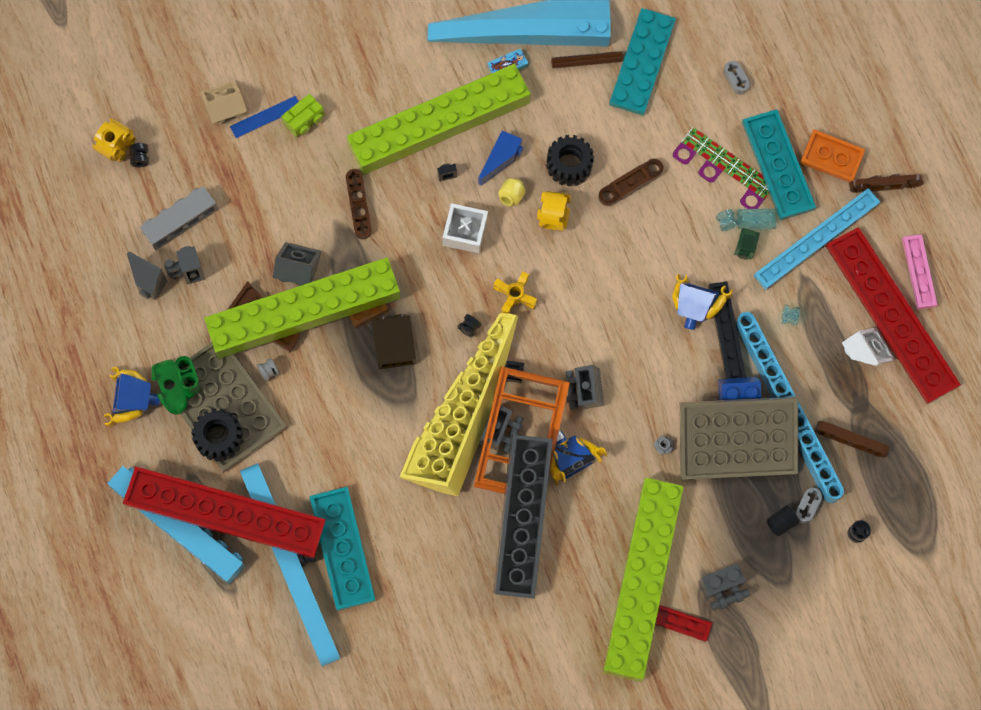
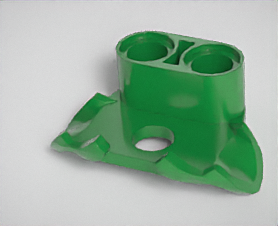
[151,356,200,415]

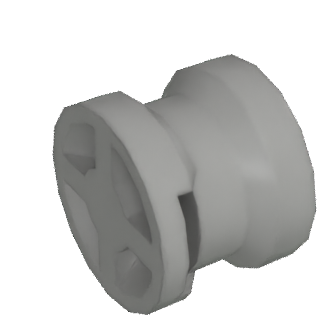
[257,358,280,382]

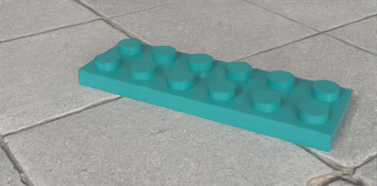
[609,8,676,116]
[742,109,816,221]
[309,487,376,611]

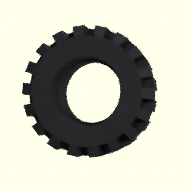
[546,135,594,186]
[191,408,243,462]

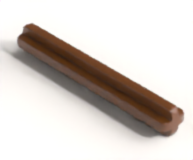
[551,51,623,68]

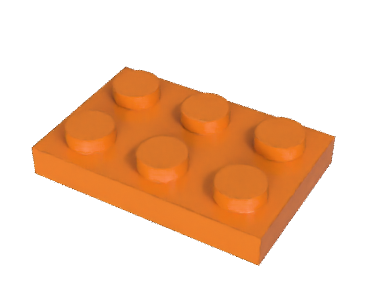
[800,129,866,183]

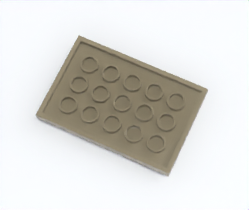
[156,342,287,473]
[679,397,798,480]

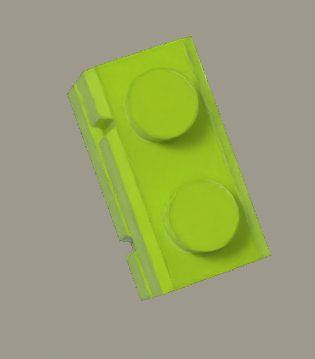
[281,94,325,137]

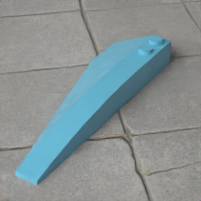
[428,0,610,47]

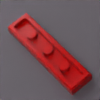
[655,605,712,642]

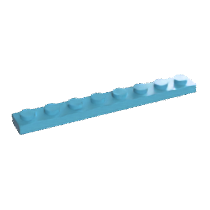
[754,188,880,290]

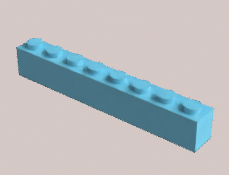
[107,466,245,585]

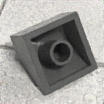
[273,242,321,286]

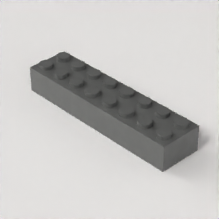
[493,434,553,599]

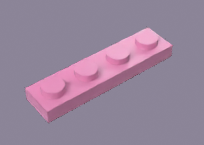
[902,234,937,310]

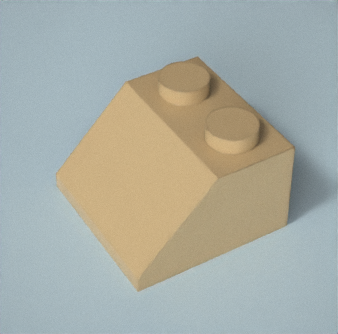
[200,80,247,124]

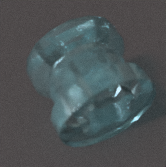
[716,209,738,231]
[781,305,800,326]

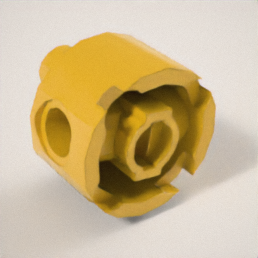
[92,118,136,162]
[537,191,571,232]

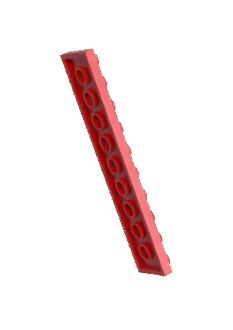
[825,227,961,404]
[122,466,326,559]

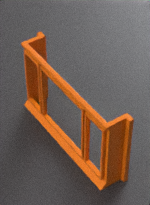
[473,366,570,494]

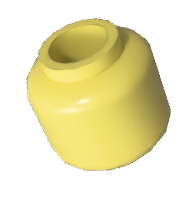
[498,178,526,206]

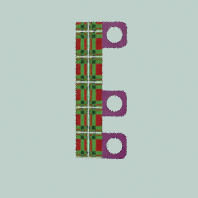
[672,127,769,212]

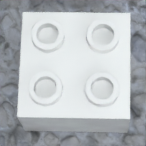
[443,203,488,254]

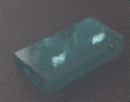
[737,209,776,229]

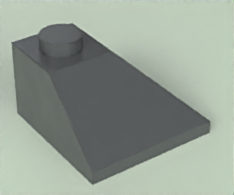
[127,252,167,300]

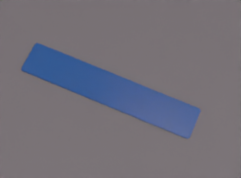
[230,96,299,138]

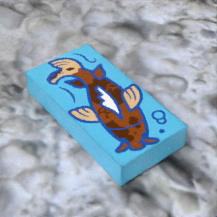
[487,49,528,73]

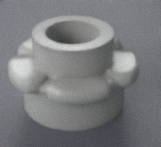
[654,436,673,455]

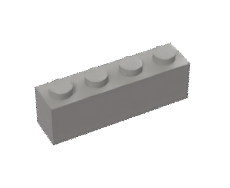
[140,186,218,251]

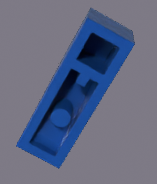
[478,130,524,186]

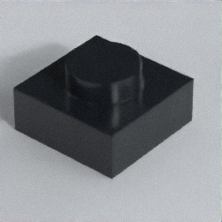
[437,163,457,182]
[505,361,524,383]

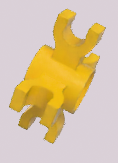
[493,271,537,314]

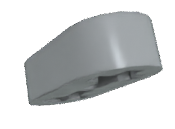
[723,61,750,95]
[795,488,822,524]

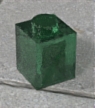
[734,228,760,260]

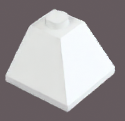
[842,327,896,366]

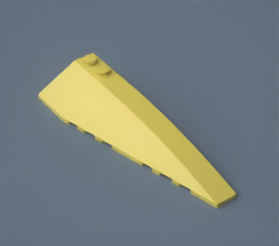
[400,313,518,496]

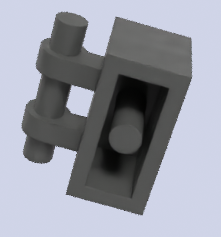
[164,246,205,285]
[565,365,604,410]
[479,406,524,454]
[698,563,750,610]

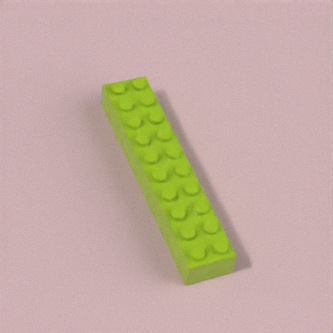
[347,64,531,175]
[204,257,401,359]
[602,477,684,682]

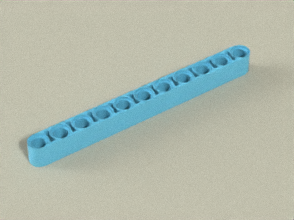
[736,312,844,503]
[240,463,340,667]

